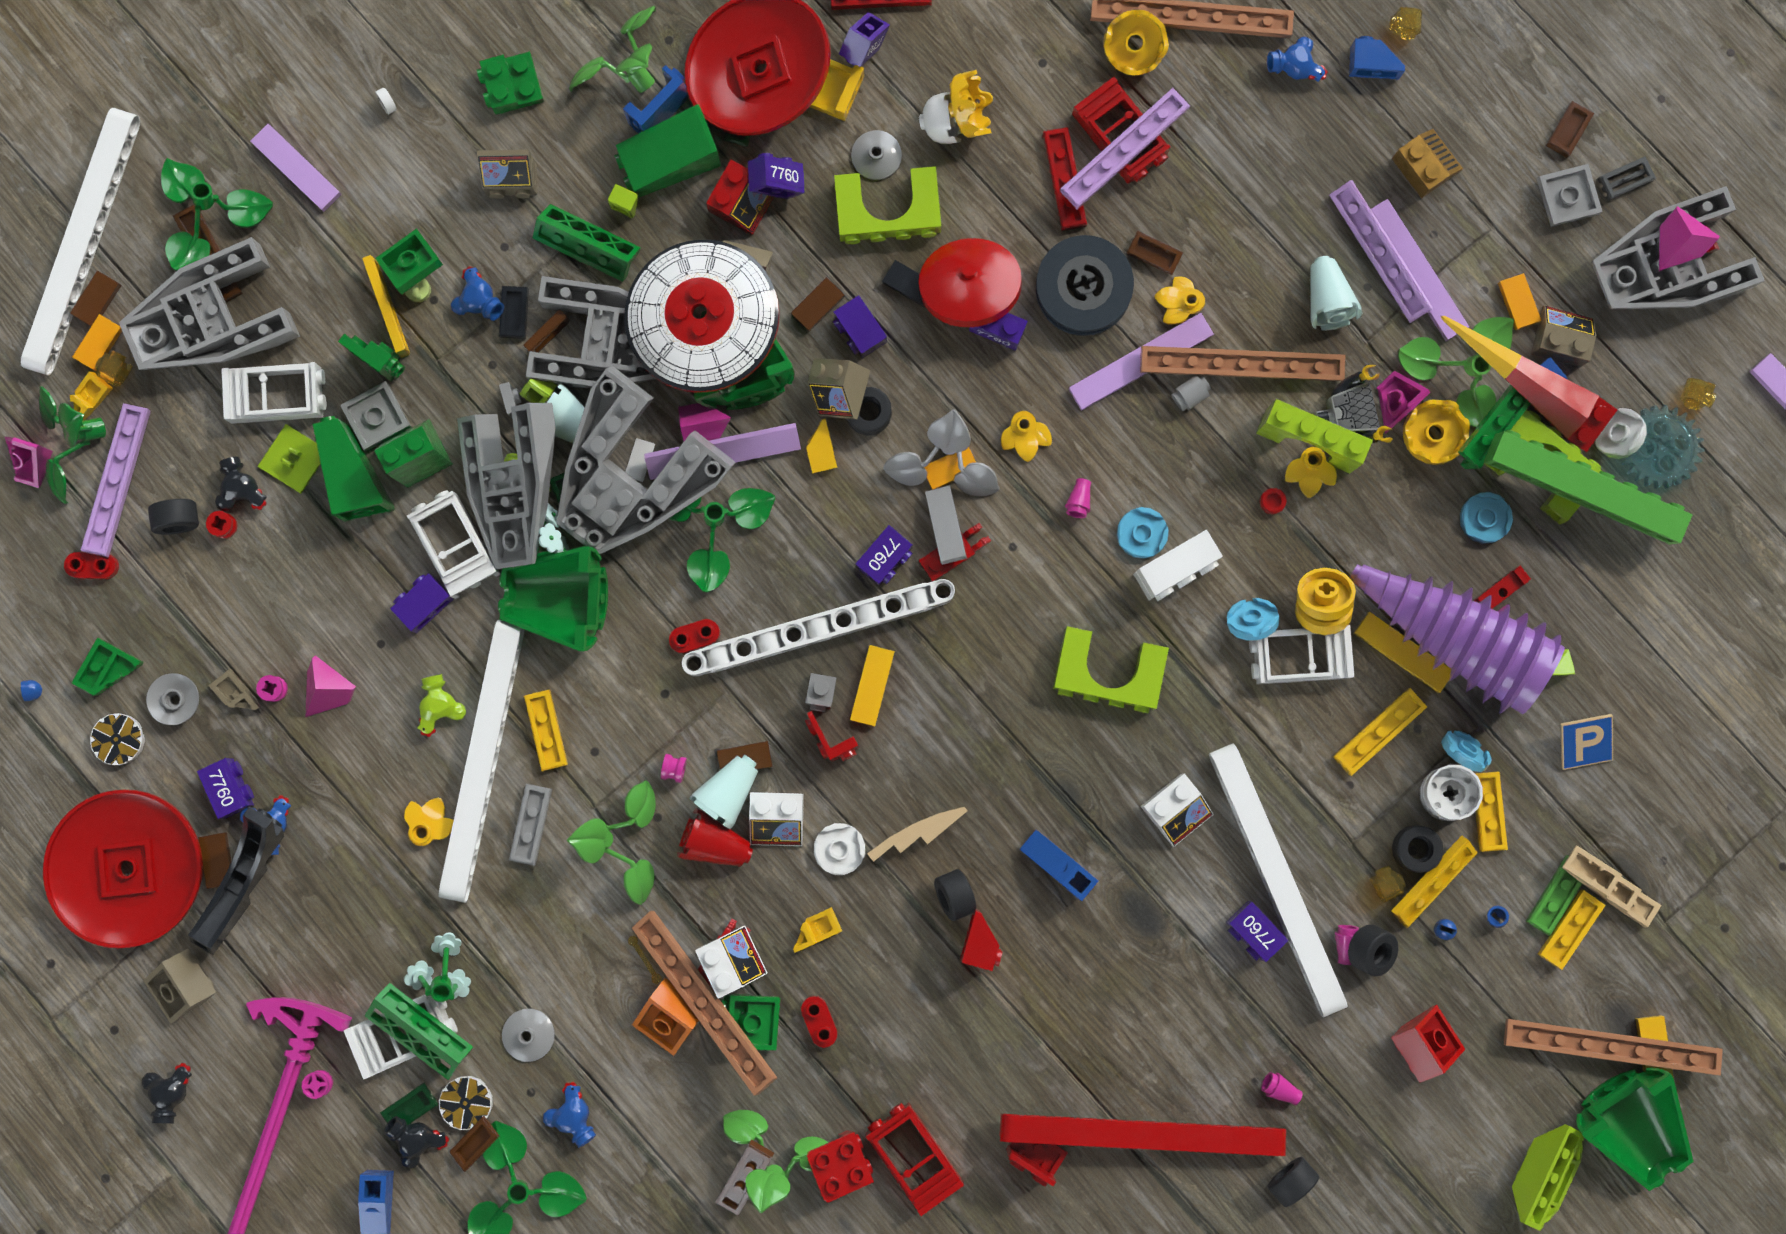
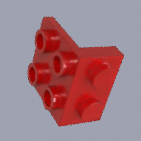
[805,711,859,762]
[806,1130,874,1202]
[1006,1142,1068,1187]

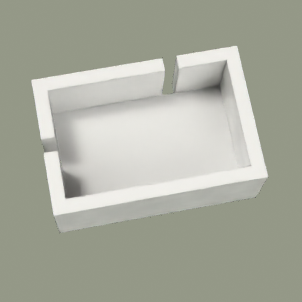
[1133,530,1223,602]

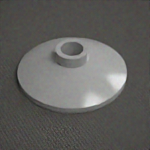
[851,130,902,180]
[146,673,199,725]
[502,1008,555,1062]

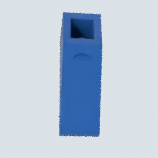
[1020,830,1098,901]
[358,1170,394,1234]

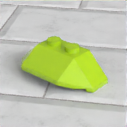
[1512,1124,1584,1231]

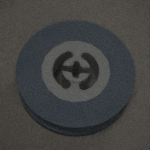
[1036,235,1134,336]

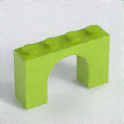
[834,166,941,244]
[1256,399,1373,474]
[1484,410,1602,525]
[1053,626,1169,714]

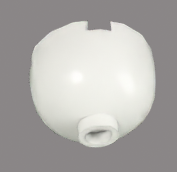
[919,92,962,144]

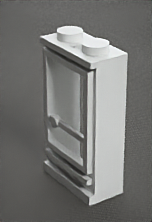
[222,362,327,424]
[407,490,500,599]
[1249,625,1354,684]
[343,995,458,1079]

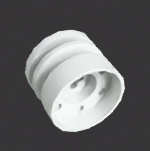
[1420,765,1483,821]

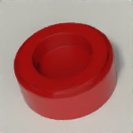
[1259,488,1287,514]

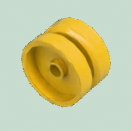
[1295,568,1356,635]

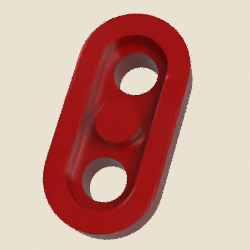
[64,552,119,579]
[669,619,720,653]
[801,996,838,1048]

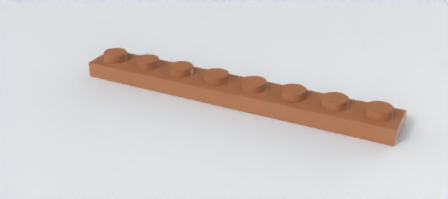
[1090,0,1294,38]
[1140,346,1345,381]
[632,911,777,1096]
[1504,1019,1723,1076]

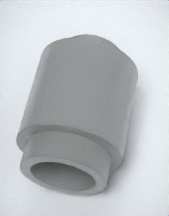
[1171,375,1211,411]

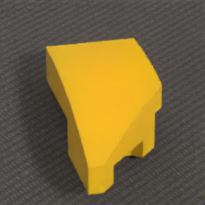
[70,372,113,420]
[806,418,837,473]
[793,907,842,953]

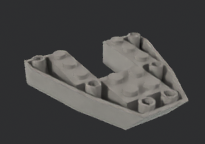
[556,366,736,554]

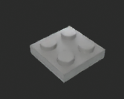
[1537,164,1603,227]
[340,381,411,451]

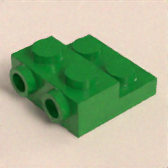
[477,51,544,115]
[375,228,443,295]
[338,334,405,382]
[720,994,780,1051]

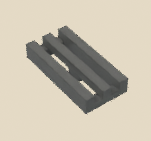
[1597,156,1656,201]

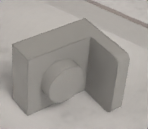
[499,382,531,419]
[805,673,837,712]

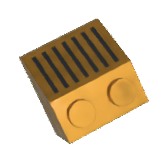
[1392,129,1463,199]

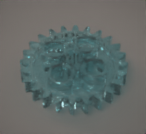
[1621,405,1705,489]

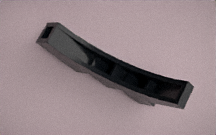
[188,806,284,955]

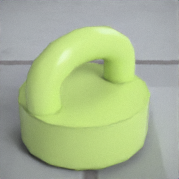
[405,278,431,302]

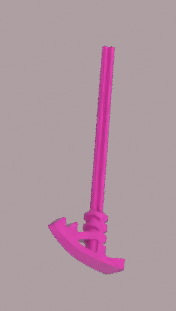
[228,997,352,1234]

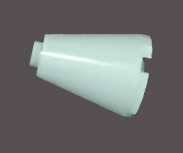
[1310,256,1363,331]
[547,383,585,443]
[689,755,758,829]

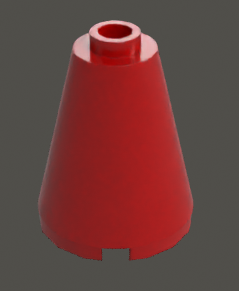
[677,808,753,867]

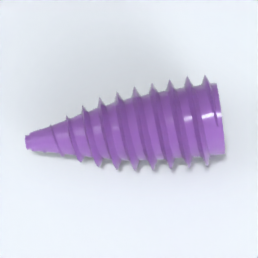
[1350,564,1565,714]

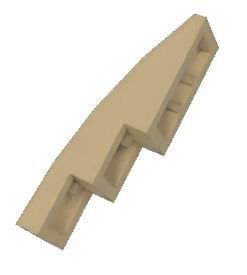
[867,807,967,862]
[1562,845,1661,928]

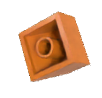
[632,978,699,1056]

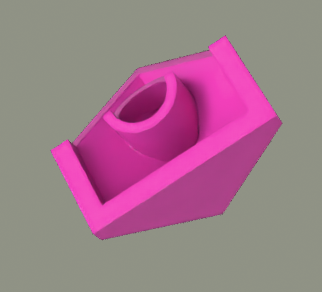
[1659,206,1720,271]
[1377,371,1430,434]
[678,403,731,441]
[4,436,53,488]
[305,655,356,717]

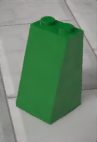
[614,104,721,198]
[313,416,395,522]
[374,419,453,488]

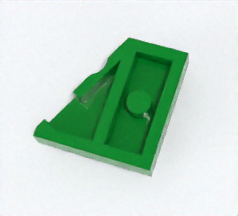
[72,638,144,696]

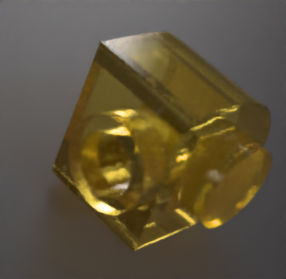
[1389,7,1422,39]
[95,350,133,387]
[1680,378,1716,410]
[1369,865,1406,903]

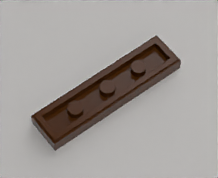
[172,205,243,302]

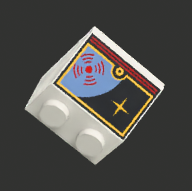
[1140,773,1214,847]
[749,792,804,846]
[695,926,767,999]

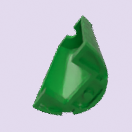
[694,310,795,410]
[498,546,608,651]
[1576,1068,1694,1191]

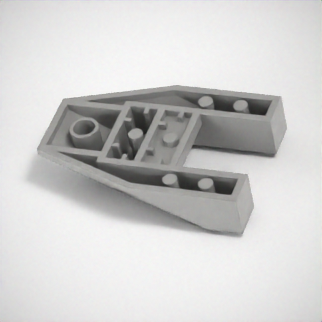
[1591,186,1765,309]
[119,237,300,370]
[525,276,656,388]
[457,403,555,569]

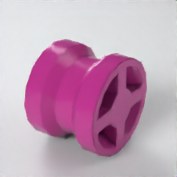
[256,675,288,702]
[660,754,687,783]
[302,1070,333,1099]

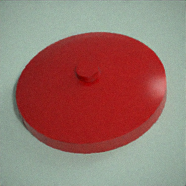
[919,238,1022,327]

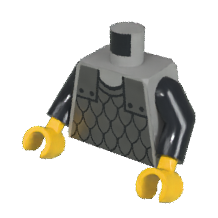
[1315,365,1393,443]

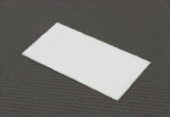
[625,438,655,482]

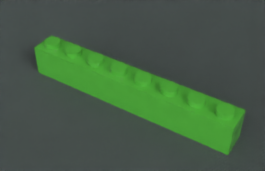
[1484,430,1693,545]

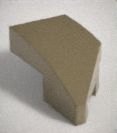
[208,668,260,710]

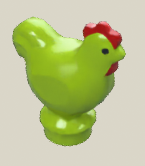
[417,674,466,737]

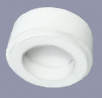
[375,88,397,115]

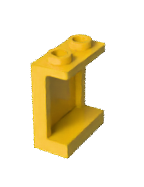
[810,59,864,121]

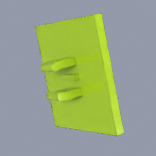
[257,424,321,494]

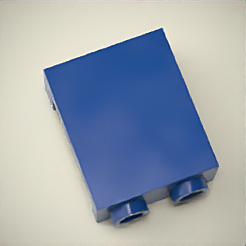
[623,65,688,134]

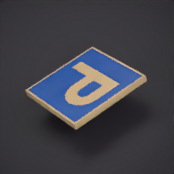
[1560,714,1613,770]

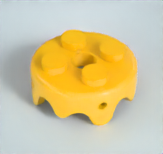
[1103,10,1169,75]
[948,70,993,138]
[1403,399,1470,465]

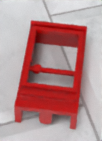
[1072,77,1171,184]
[866,1102,964,1216]

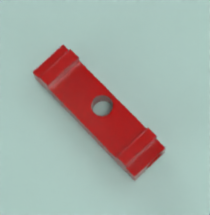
[1473,565,1531,609]

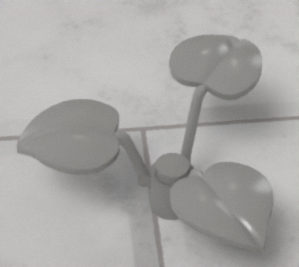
[883,409,1000,496]

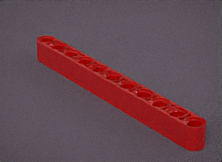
[999,1114,1286,1156]

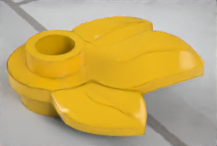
[1154,277,1205,324]
[1001,411,1052,462]
[1285,447,1337,498]
[404,797,454,846]

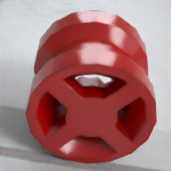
[206,511,238,539]

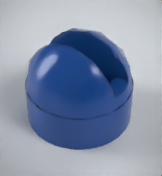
[21,680,42,702]
[1487,906,1509,928]
[1434,919,1457,940]

